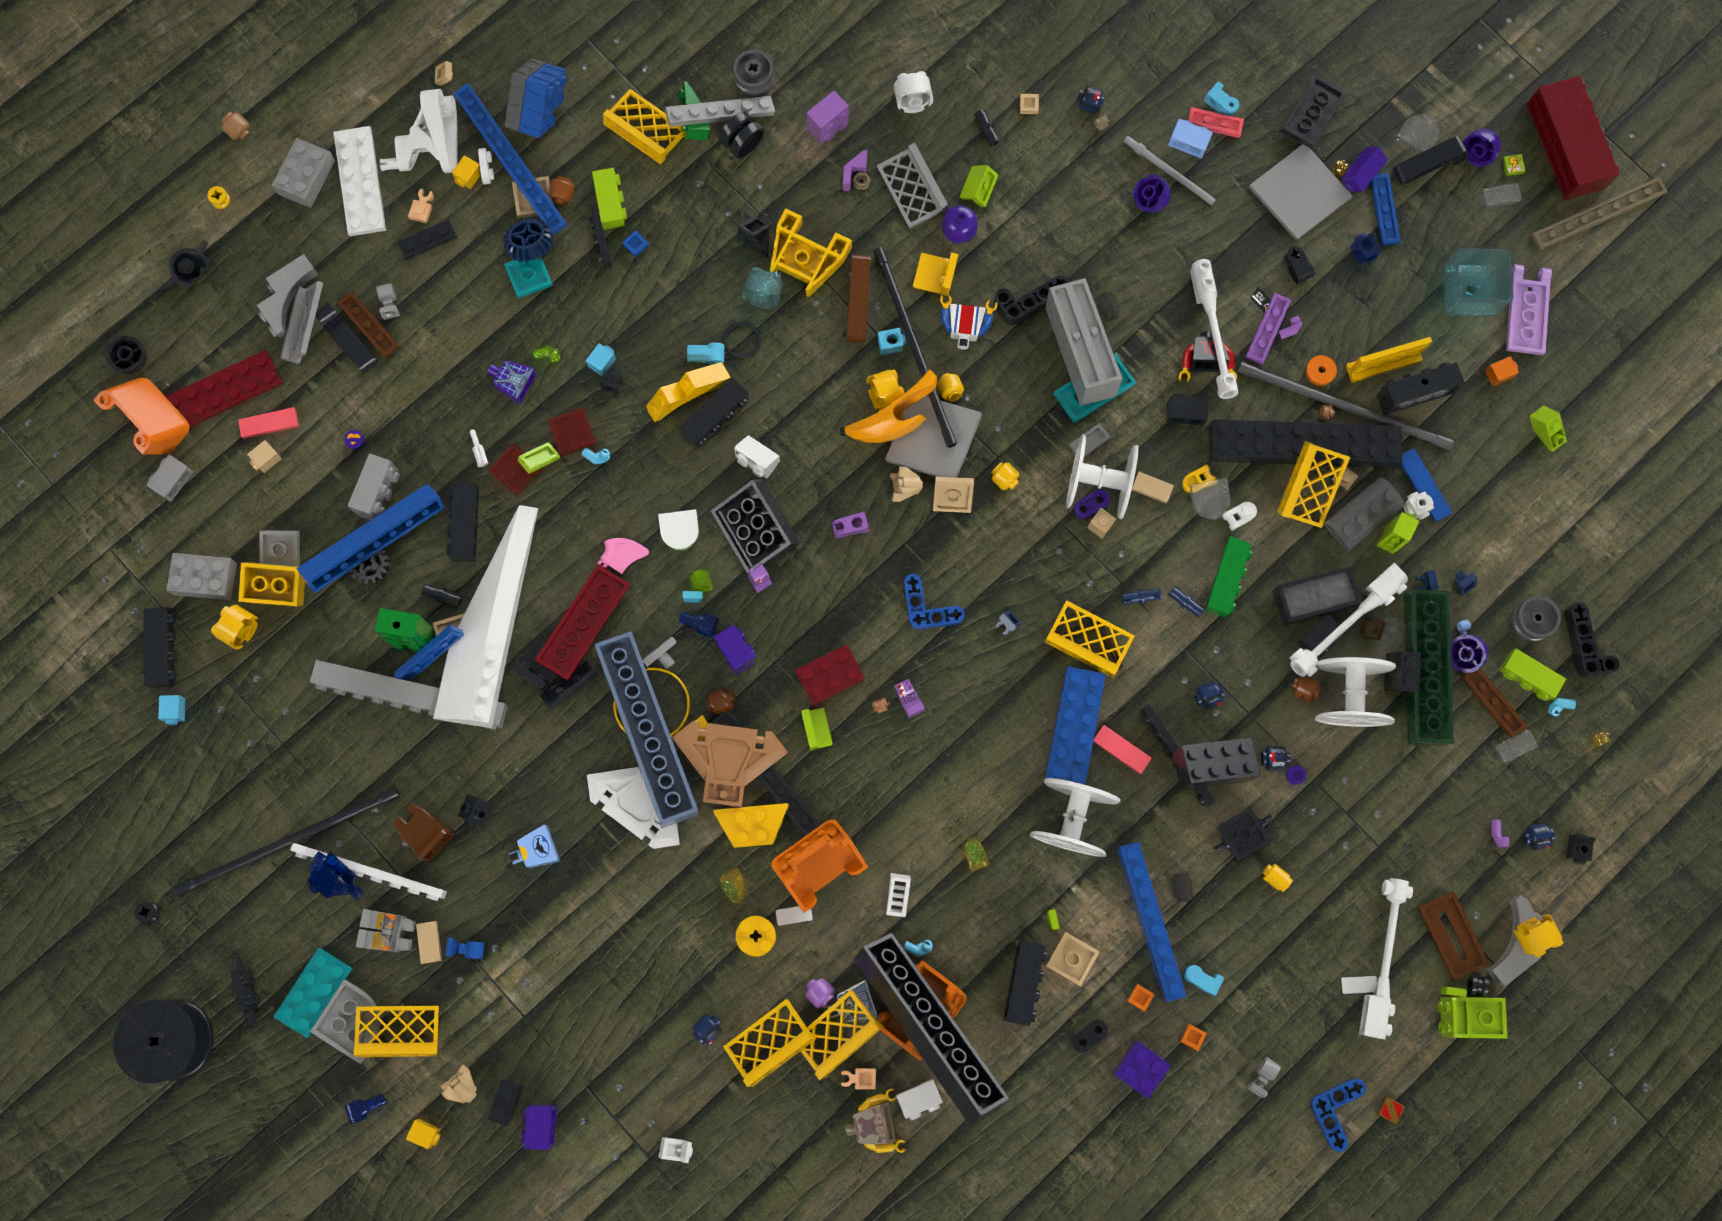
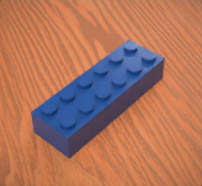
[1044,666,1106,785]

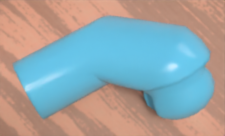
[581,448,610,464]
[1548,698,1576,716]
[903,940,933,957]

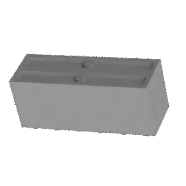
[1045,278,1122,406]

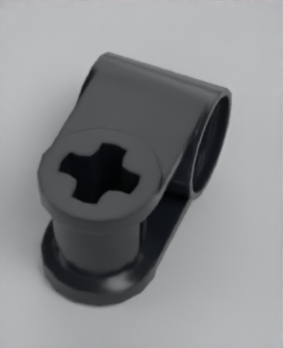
[1283,246,1315,284]

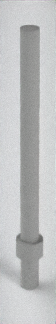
[1124,136,1216,206]

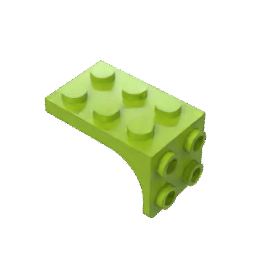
[1438,997,1507,1039]

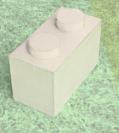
[896,1079,943,1120]

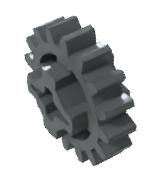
[348,549,391,586]

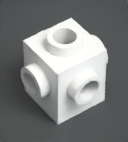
[1403,492,1434,520]

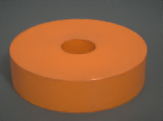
[1305,355,1337,386]

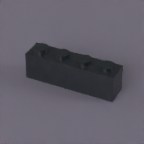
[679,378,749,449]
[447,483,480,562]
[143,607,177,688]

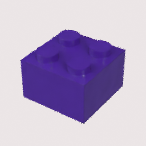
[714,625,756,675]
[1112,1041,1171,1099]
[521,1104,557,1150]

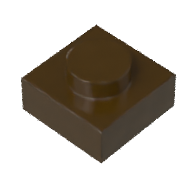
[1360,618,1386,641]

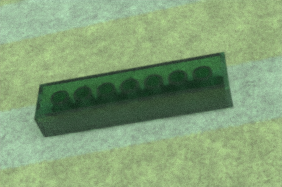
[1404,589,1454,746]

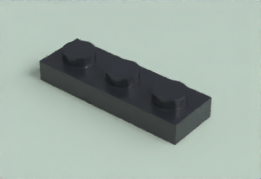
[589,209,612,269]
[398,219,457,260]
[540,660,598,711]

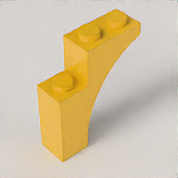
[646,362,730,422]

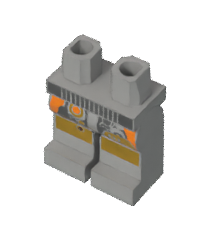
[356,909,416,952]

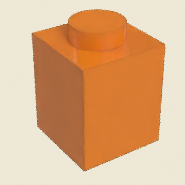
[1485,356,1519,387]

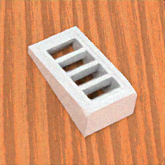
[886,873,911,917]

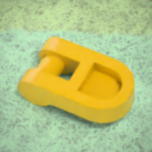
[1182,464,1217,494]

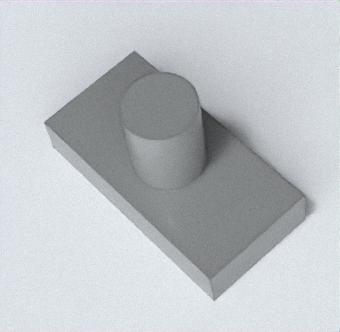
[642,636,677,669]

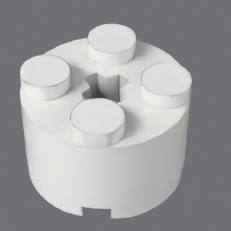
[894,71,933,113]

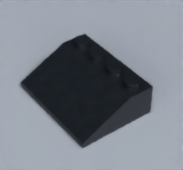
[711,479,800,574]

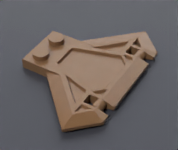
[672,721,788,807]

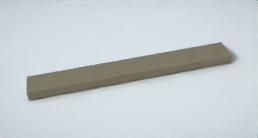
[1530,177,1668,251]

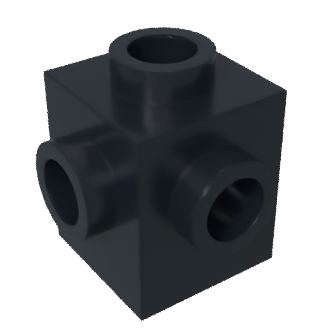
[458,794,493,827]

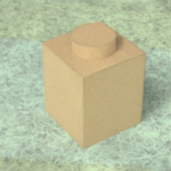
[247,440,282,473]
[1087,508,1116,539]

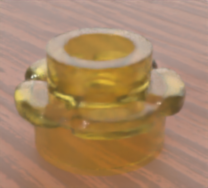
[1333,159,1348,177]
[1592,731,1611,748]

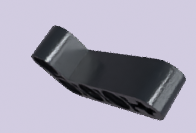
[1393,135,1468,185]
[994,275,1069,325]
[315,302,378,374]
[1565,602,1620,678]

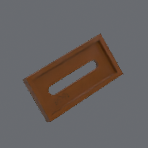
[1417,891,1490,981]

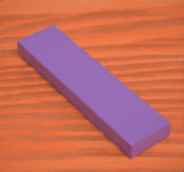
[1245,293,1291,366]

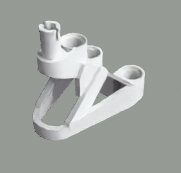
[380,89,458,173]

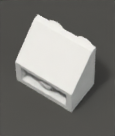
[734,435,780,479]

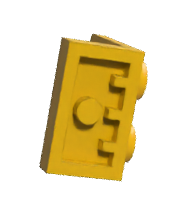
[913,252,958,296]

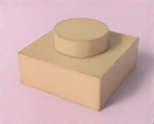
[435,61,453,86]
[1020,94,1039,114]
[1331,467,1358,492]

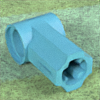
[687,342,725,365]

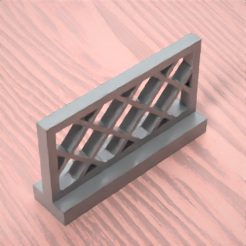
[877,143,949,229]
[280,281,323,364]

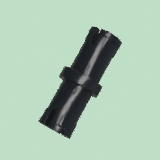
[975,109,1000,147]
[421,584,462,607]

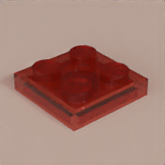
[548,407,596,456]
[488,443,542,497]

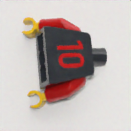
[1178,331,1237,382]

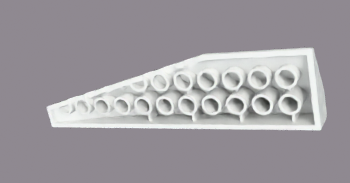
[433,505,538,728]

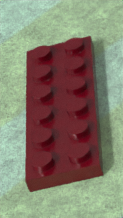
[165,350,283,427]
[535,564,630,681]

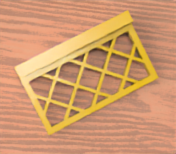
[603,89,685,165]
[1346,337,1432,383]
[1277,441,1350,528]
[1045,600,1135,678]
[800,989,884,1080]
[723,999,816,1087]
[354,1006,439,1058]

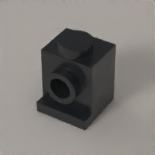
[1566,834,1596,865]

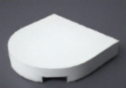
[658,509,699,550]

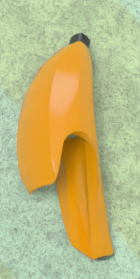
[840,368,937,443]

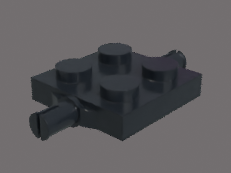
[1213,807,1274,861]
[231,957,260,1026]

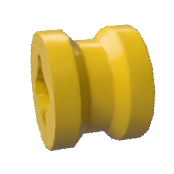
[207,186,230,209]

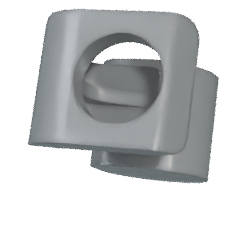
[376,283,401,320]
[1246,1057,1281,1098]

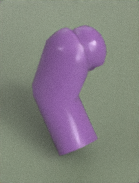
[1279,316,1302,339]
[1491,819,1510,848]

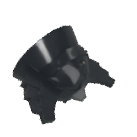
[160,240,210,291]

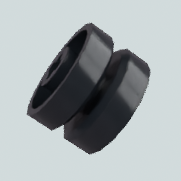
[718,111,765,159]

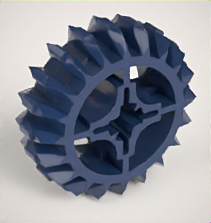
[503,217,554,264]

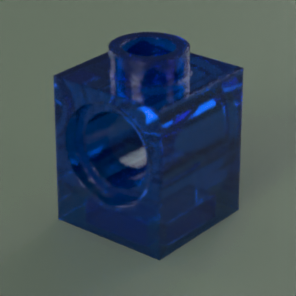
[1350,233,1382,265]

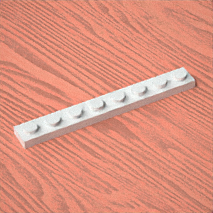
[291,843,447,901]

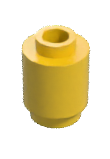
[1262,863,1293,892]

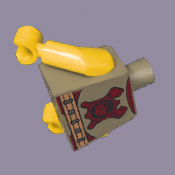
[845,1089,906,1153]

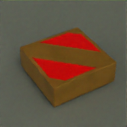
[1377,1096,1405,1125]

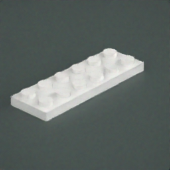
[334,126,386,236]

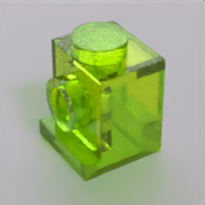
[689,569,713,592]

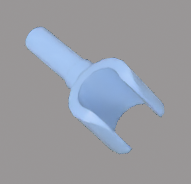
[1456,619,1471,635]

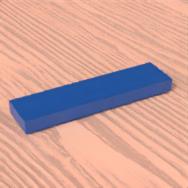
[1370,173,1401,246]
[1400,448,1452,523]
[394,625,464,681]

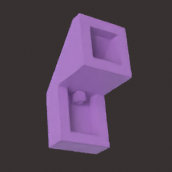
[843,150,867,191]

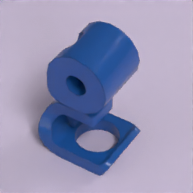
[445,938,485,959]

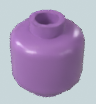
[805,978,835,1009]

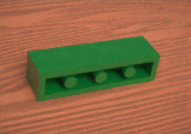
[1204,536,1253,618]

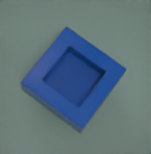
[622,230,649,258]

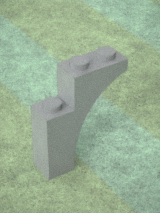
[257,254,318,340]
[1486,895,1543,987]

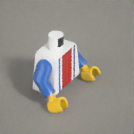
[940,295,998,350]

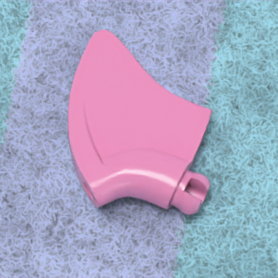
[597,538,649,574]

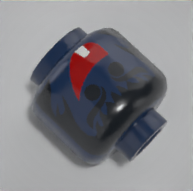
[1077,86,1105,113]
[1194,681,1225,710]
[1261,746,1291,771]
[1523,823,1555,850]
[692,1014,722,1045]

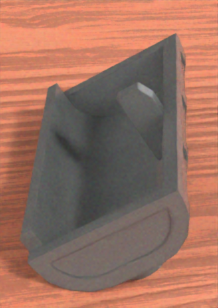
[1323,478,1404,553]

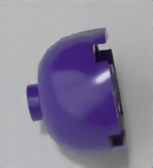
[1463,129,1501,167]
[1133,174,1171,213]
[941,205,978,244]
[1447,635,1489,673]

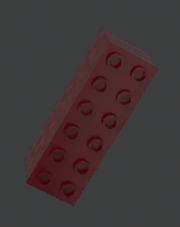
[1526,76,1620,200]

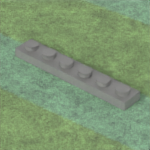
[665,96,775,127]

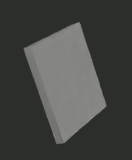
[1249,145,1353,241]
[885,396,982,478]

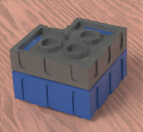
[504,58,567,138]

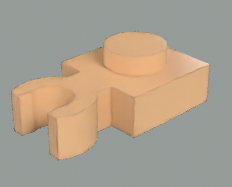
[408,189,434,224]
[841,1068,876,1089]

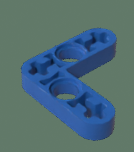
[904,574,965,630]
[1310,1078,1366,1152]

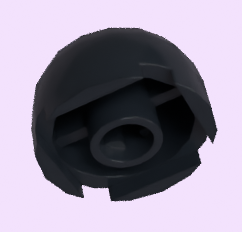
[106,335,147,374]

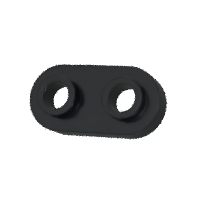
[1072,1020,1108,1053]

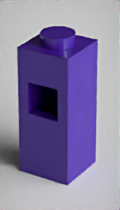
[1341,147,1388,192]

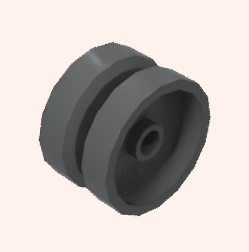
[733,50,774,98]
[1510,596,1561,642]

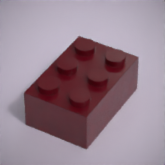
[795,644,865,707]

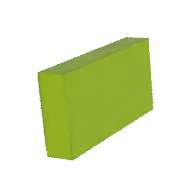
[518,442,560,474]

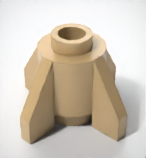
[890,467,923,502]
[440,1064,477,1103]

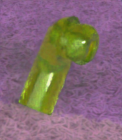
[532,346,560,362]

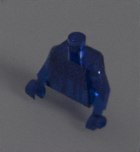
[307,851,365,901]

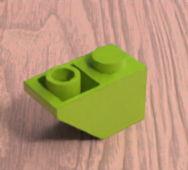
[1530,406,1567,452]

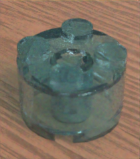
[742,267,784,309]

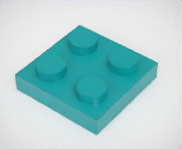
[504,257,553,299]

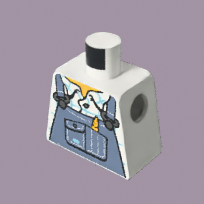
[828,980,877,1022]

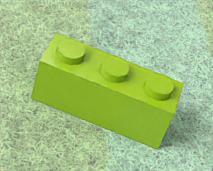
[592,168,627,230]
[1376,512,1419,554]
[1498,648,1566,701]

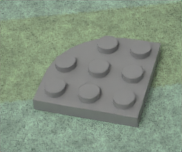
[310,979,380,1064]

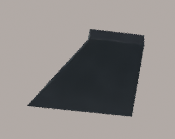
[738,216,770,258]

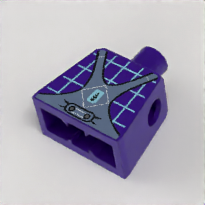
[488,360,537,405]

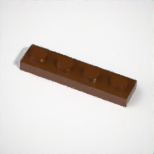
[337,291,400,359]
[1461,669,1527,739]

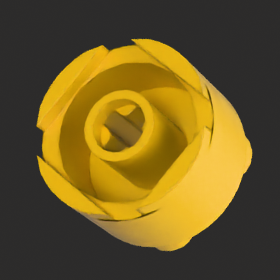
[867,369,905,412]
[211,605,258,650]
[1513,914,1563,957]
[736,916,776,957]

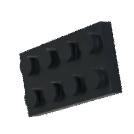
[1280,75,1347,149]

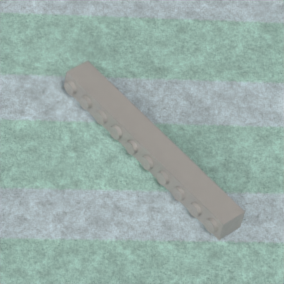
[310,660,508,730]

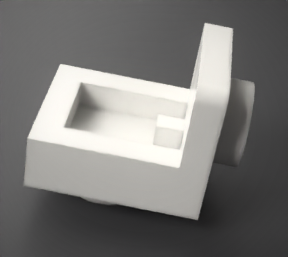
[658,1137,693,1163]

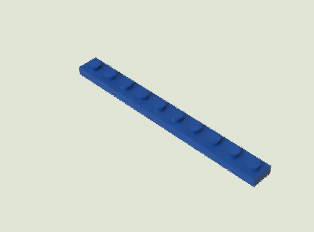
[453,83,567,235]

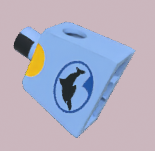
[509,825,560,868]

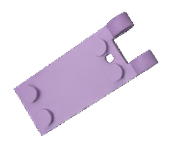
[1506,264,1552,355]

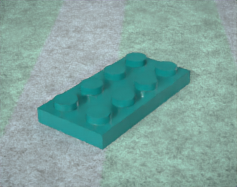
[1053,353,1137,424]
[274,948,354,1038]

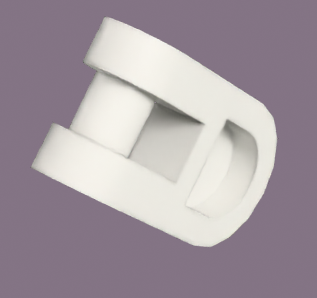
[1222,502,1257,531]

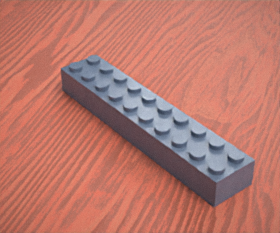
[594,631,698,829]

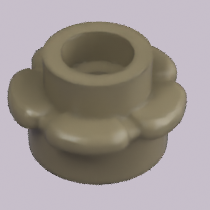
[1093,115,1111,131]
[853,172,871,190]

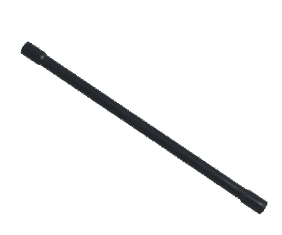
[874,247,958,448]
[174,787,400,897]

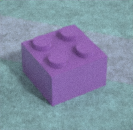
[806,91,849,144]

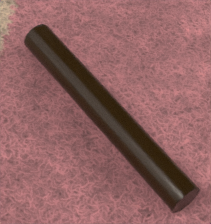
[1090,619,1126,669]

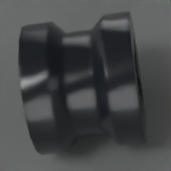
[600,371,622,392]
[134,902,160,923]
[1467,975,1489,997]

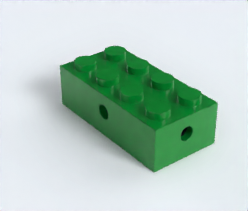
[375,608,434,653]

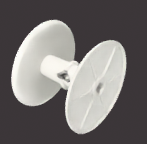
[1066,434,1138,519]
[1315,657,1396,727]
[1030,778,1120,857]

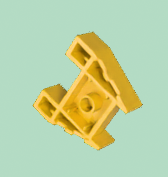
[770,209,852,297]

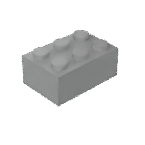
[272,138,335,208]
[348,453,400,520]
[166,553,237,600]

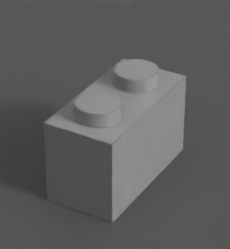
[146,455,194,502]

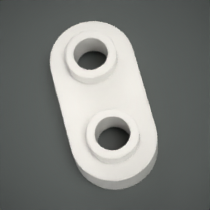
[478,148,494,185]

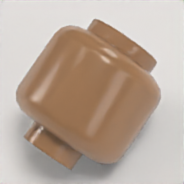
[221,112,250,140]

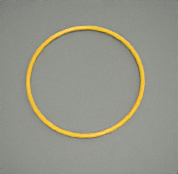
[614,667,690,737]

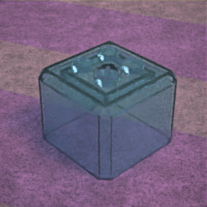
[1443,248,1514,316]

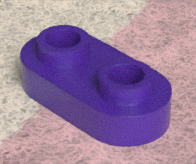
[1074,490,1110,519]

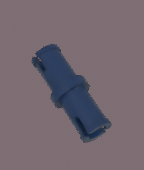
[1167,586,1206,618]
[1121,588,1162,606]

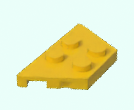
[713,803,789,848]

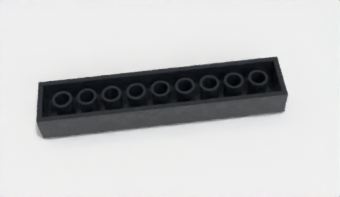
[1209,419,1402,468]
[854,933,1009,1127]

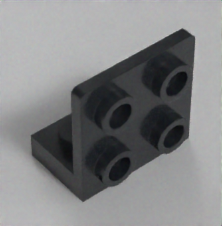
[511,640,558,692]

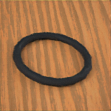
[722,322,761,359]

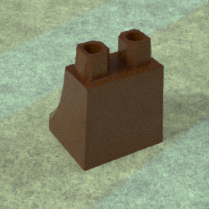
[393,803,455,863]

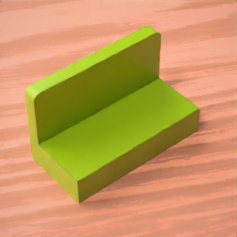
[959,165,998,207]
[801,708,832,751]

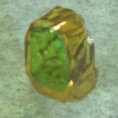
[964,838,990,872]
[719,867,746,903]

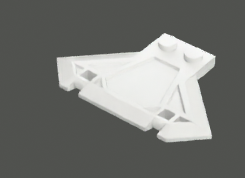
[587,767,685,849]

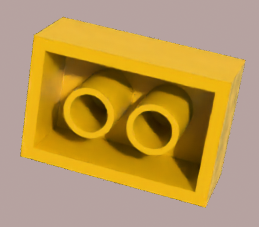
[238,562,305,606]

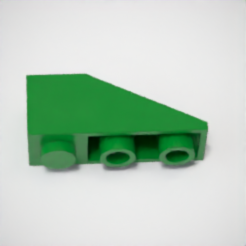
[679,82,710,140]

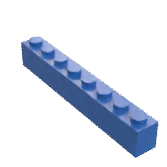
[297,483,445,594]
[1117,842,1186,1002]

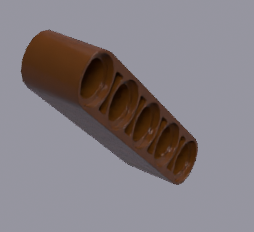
[847,254,871,343]

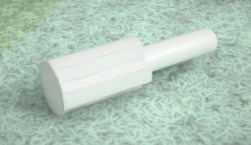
[470,429,489,467]

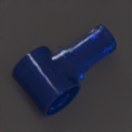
[679,612,719,637]
[343,1094,387,1125]

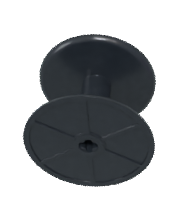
[113,1000,214,1083]

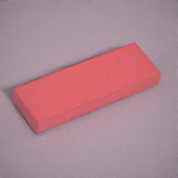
[1188,107,1244,138]
[238,407,299,439]
[1093,725,1152,774]

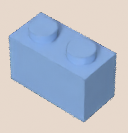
[1168,119,1213,159]

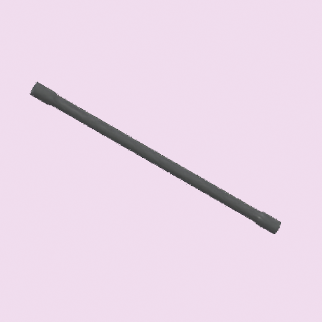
[1238,362,1454,450]

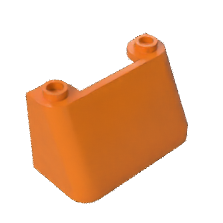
[94,378,190,454]
[771,820,868,913]
[876,961,967,1060]

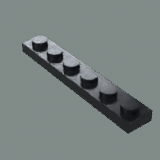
[1140,705,1216,808]

